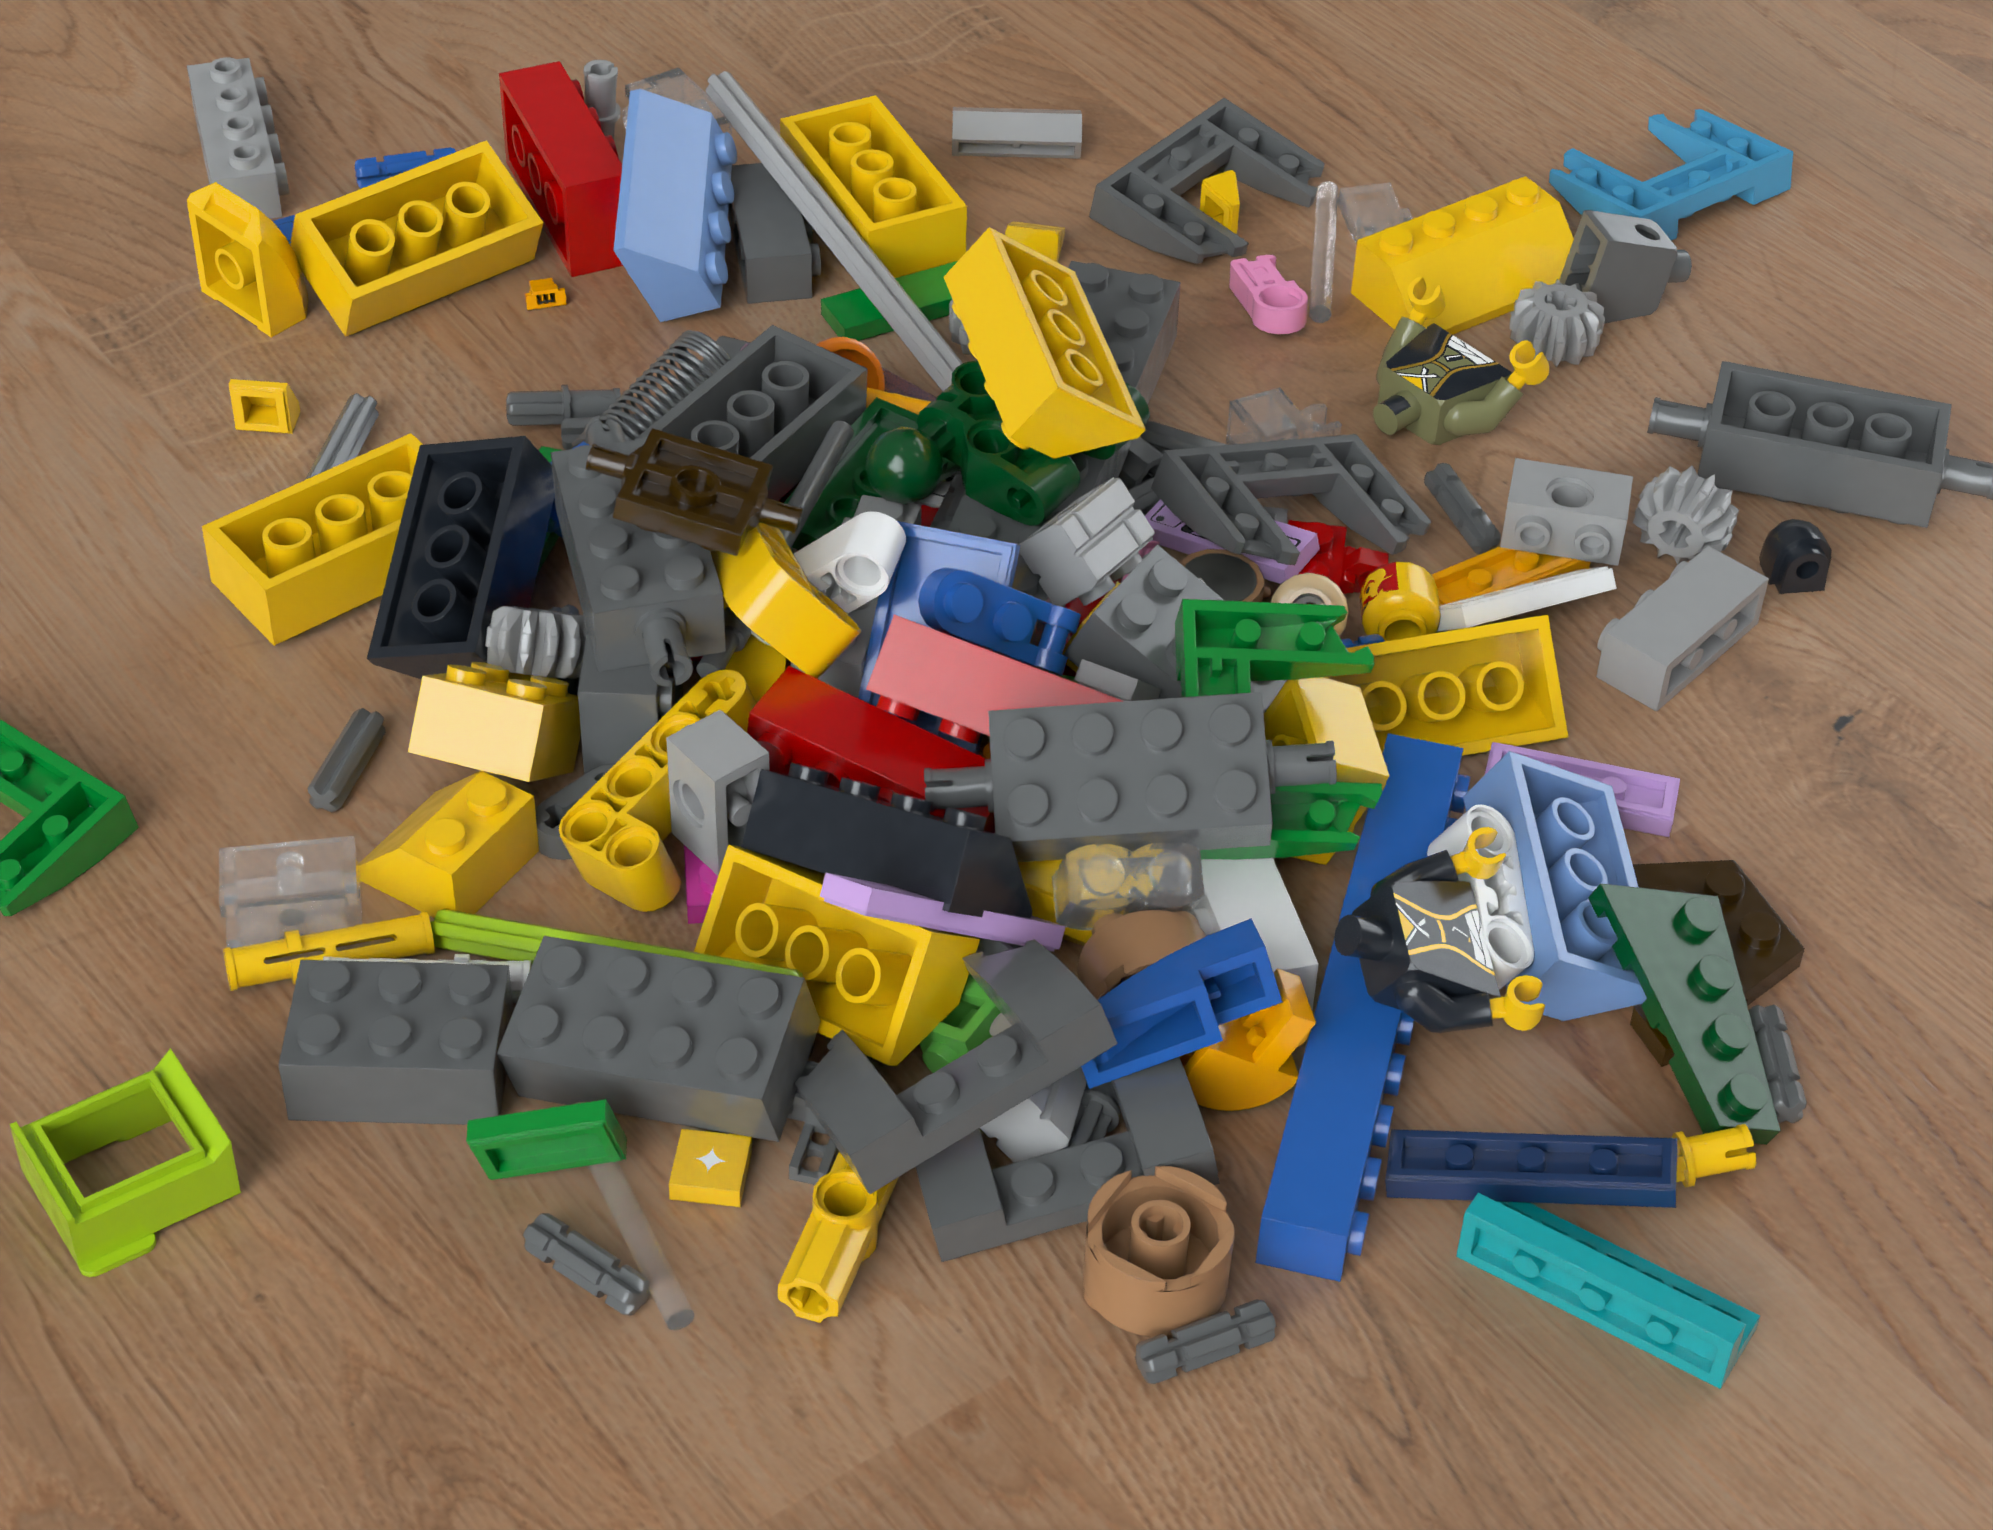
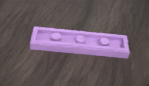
[819,873,1065,952]

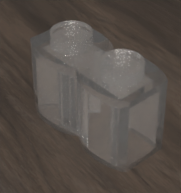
[1052,843,1205,930]

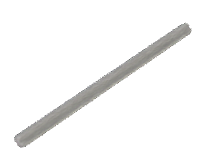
[706,71,963,392]

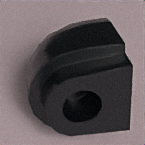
[1759,519,1832,594]

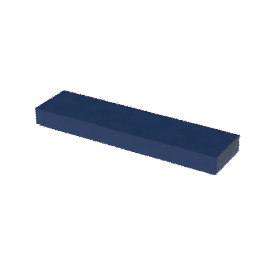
[1385,1129,1677,1208]

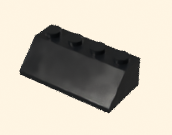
[367,436,555,680]
[741,762,1033,919]

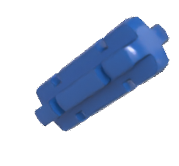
[354,147,456,189]

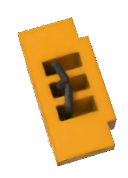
[525,278,567,310]

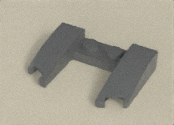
[1089,98,1325,264]
[1151,434,1431,565]
[794,939,1118,1195]
[916,1057,1220,1262]

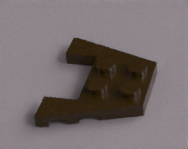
[1630,860,1805,1067]

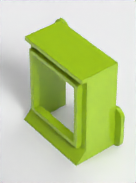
[9,1048,241,1277]

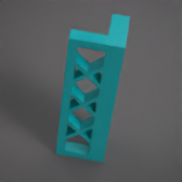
[1456,1193,1760,1389]

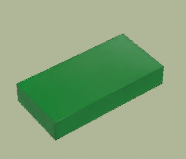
[466,1099,627,1180]

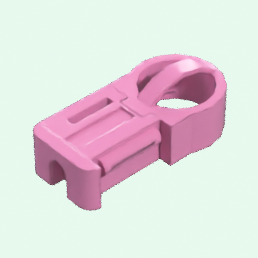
[1229,255,1308,335]

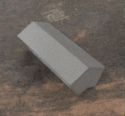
[952,107,1082,159]

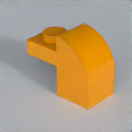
[1179,968,1316,1111]

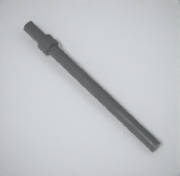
[697,421,854,678]

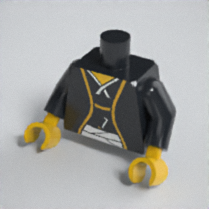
[1334,827,1545,1033]

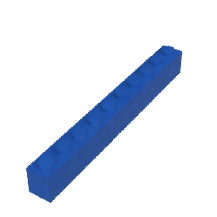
[1255,733,1471,1282]

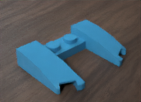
[1549,109,1793,241]

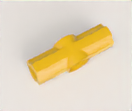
[778,1152,899,1323]

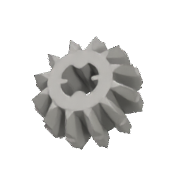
[1509,279,1605,367]
[1633,466,1739,564]
[485,606,587,679]

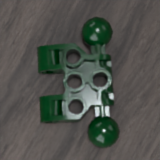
[865,360,1150,526]

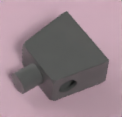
[1559,210,1692,324]

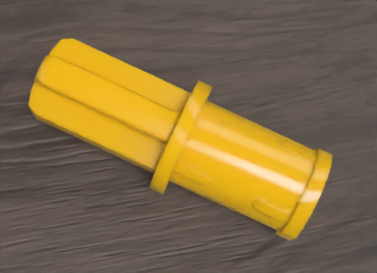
[1672,1124,1756,1188]

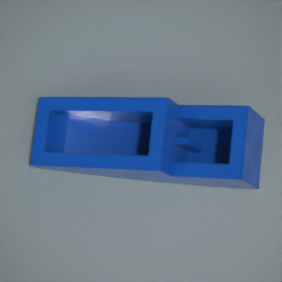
[1081,918,1282,1089]

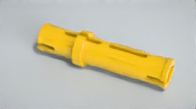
[223,911,435,991]

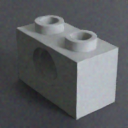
[1500,458,1633,566]
[666,709,769,876]

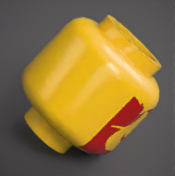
[1359,562,1441,641]

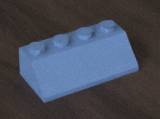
[614,89,737,322]
[1463,751,1647,1021]

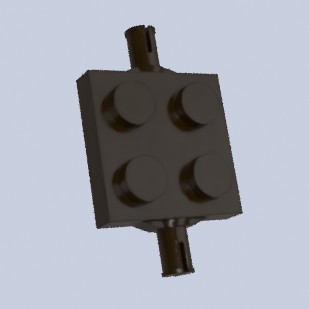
[586,428,803,556]

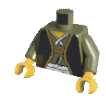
[1373,277,1549,445]

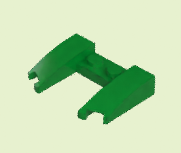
[1175,599,1382,860]
[0,719,139,916]

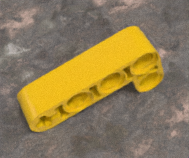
[710,522,861,679]
[559,669,756,912]

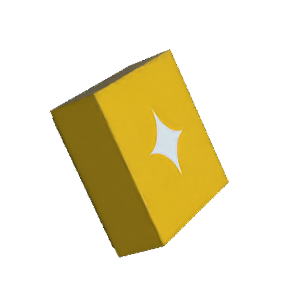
[669,1129,752,1207]

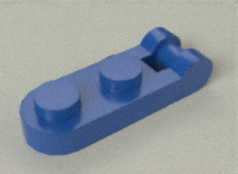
[918,567,1081,676]

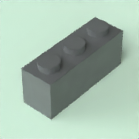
[728,163,821,304]

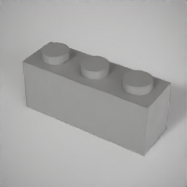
[1596,546,1769,712]

